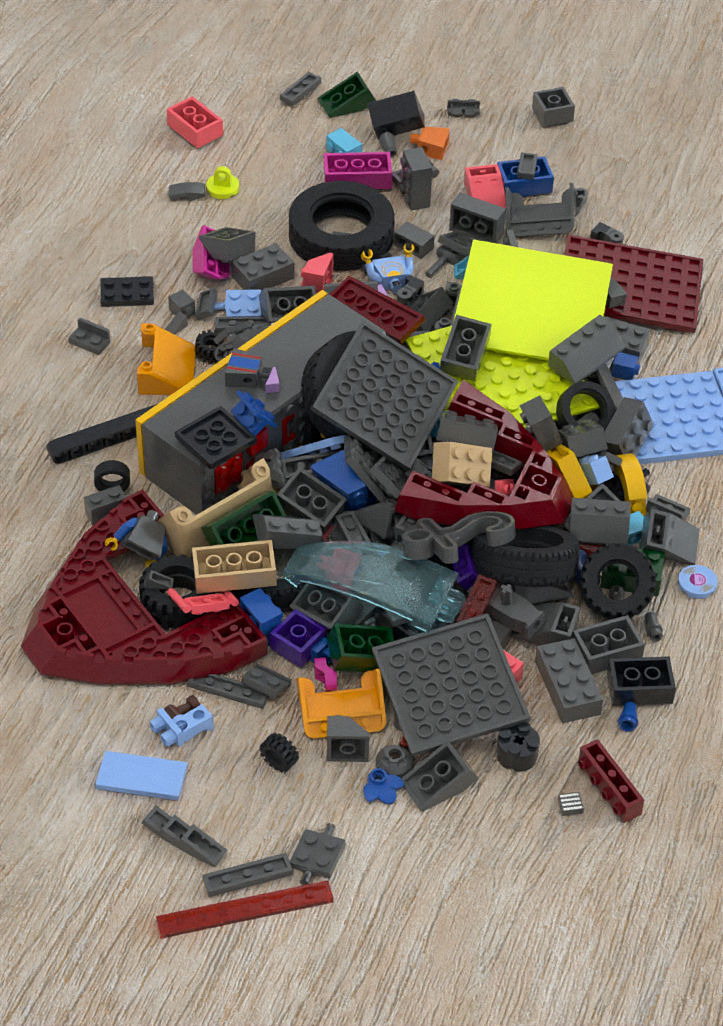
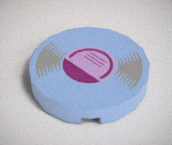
[678,565,718,599]

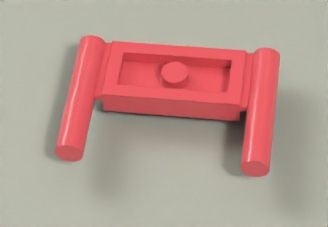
[167,588,239,615]

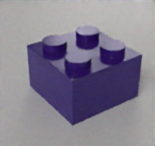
[270,609,327,668]

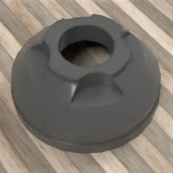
[376,745,414,778]

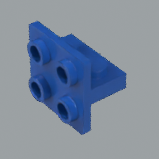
[231,390,278,436]

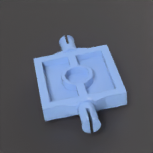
[214,289,262,317]

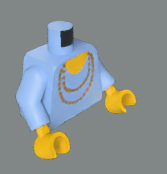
[361,244,414,293]

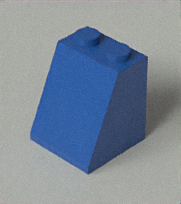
[311,449,369,511]

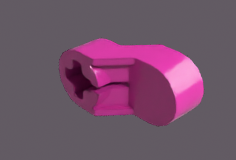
[314,657,337,692]

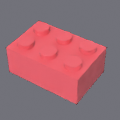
[167,96,223,148]

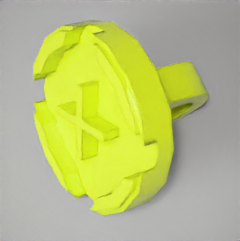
[206,166,239,199]

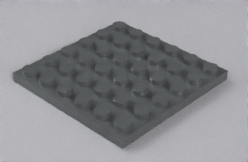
[310,321,459,471]
[372,613,531,757]

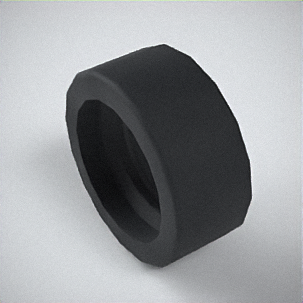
[94,460,130,492]

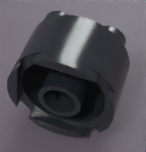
[497,722,540,772]

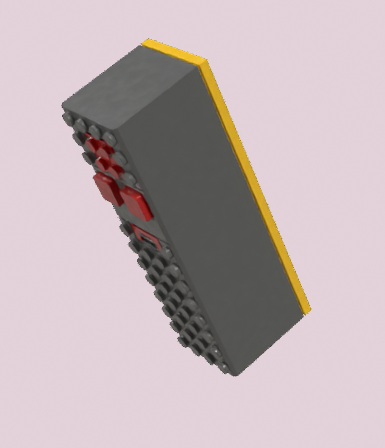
[136,290,386,515]

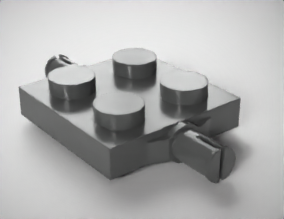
[290,823,346,886]

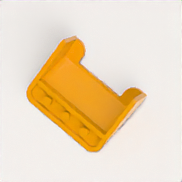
[137,323,196,395]
[296,669,386,739]

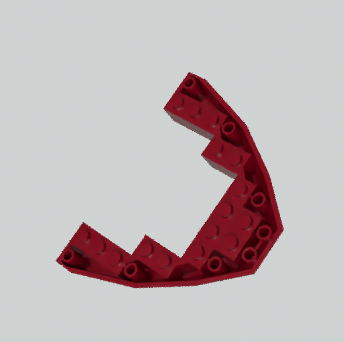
[394,379,574,529]

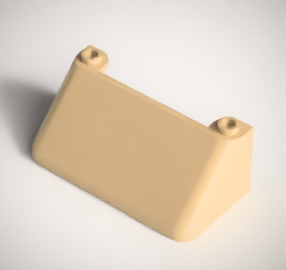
[157,458,273,558]

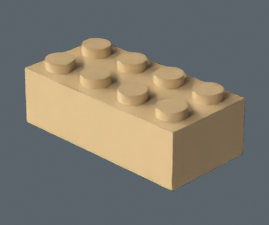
[192,540,277,594]

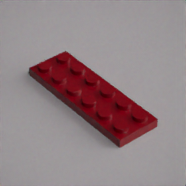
[330,276,425,345]

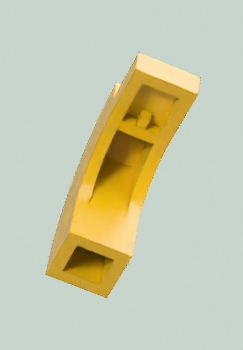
[613,453,647,516]

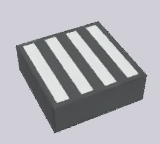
[558,792,584,816]

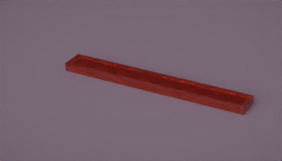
[156,880,333,939]

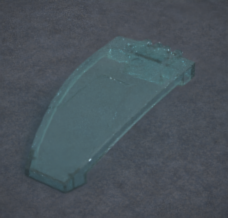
[281,540,465,633]

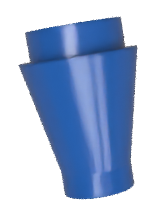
[618,702,638,732]

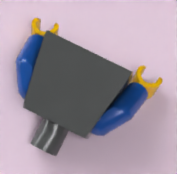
[105,510,168,568]

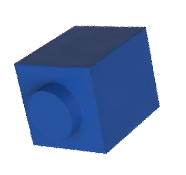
[612,352,640,380]

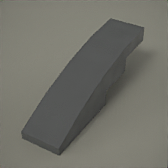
[142,805,227,867]

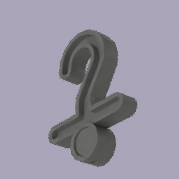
[402,511,516,564]

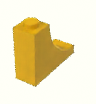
[546,444,593,499]

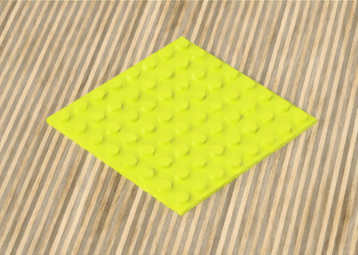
[454,240,613,361]
[406,326,599,429]

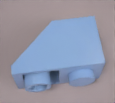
[578,454,614,485]

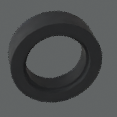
[556,381,615,431]

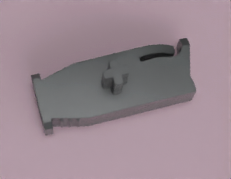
[467,578,545,639]

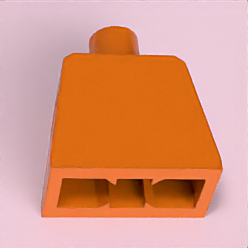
[410,126,450,160]

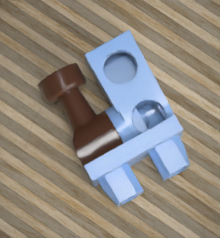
[149,695,214,747]

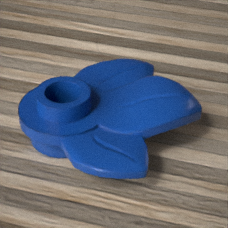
[364,768,404,804]

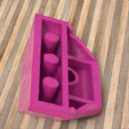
[193,224,230,280]

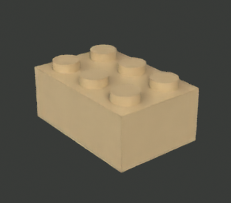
[432,442,492,487]

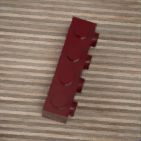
[578,739,644,823]

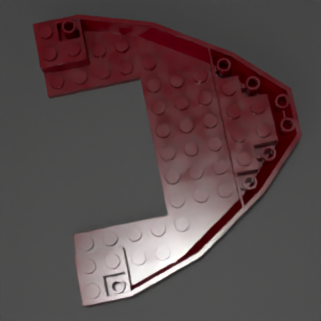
[21,489,268,684]

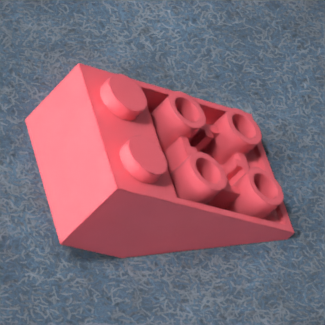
[464,164,506,208]

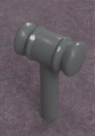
[425,245,460,278]

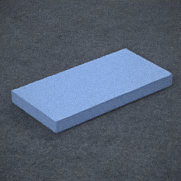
[95,751,188,801]

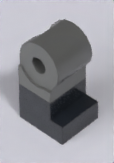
[590,222,624,244]
[397,275,424,307]

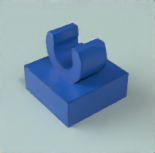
[311,637,332,665]

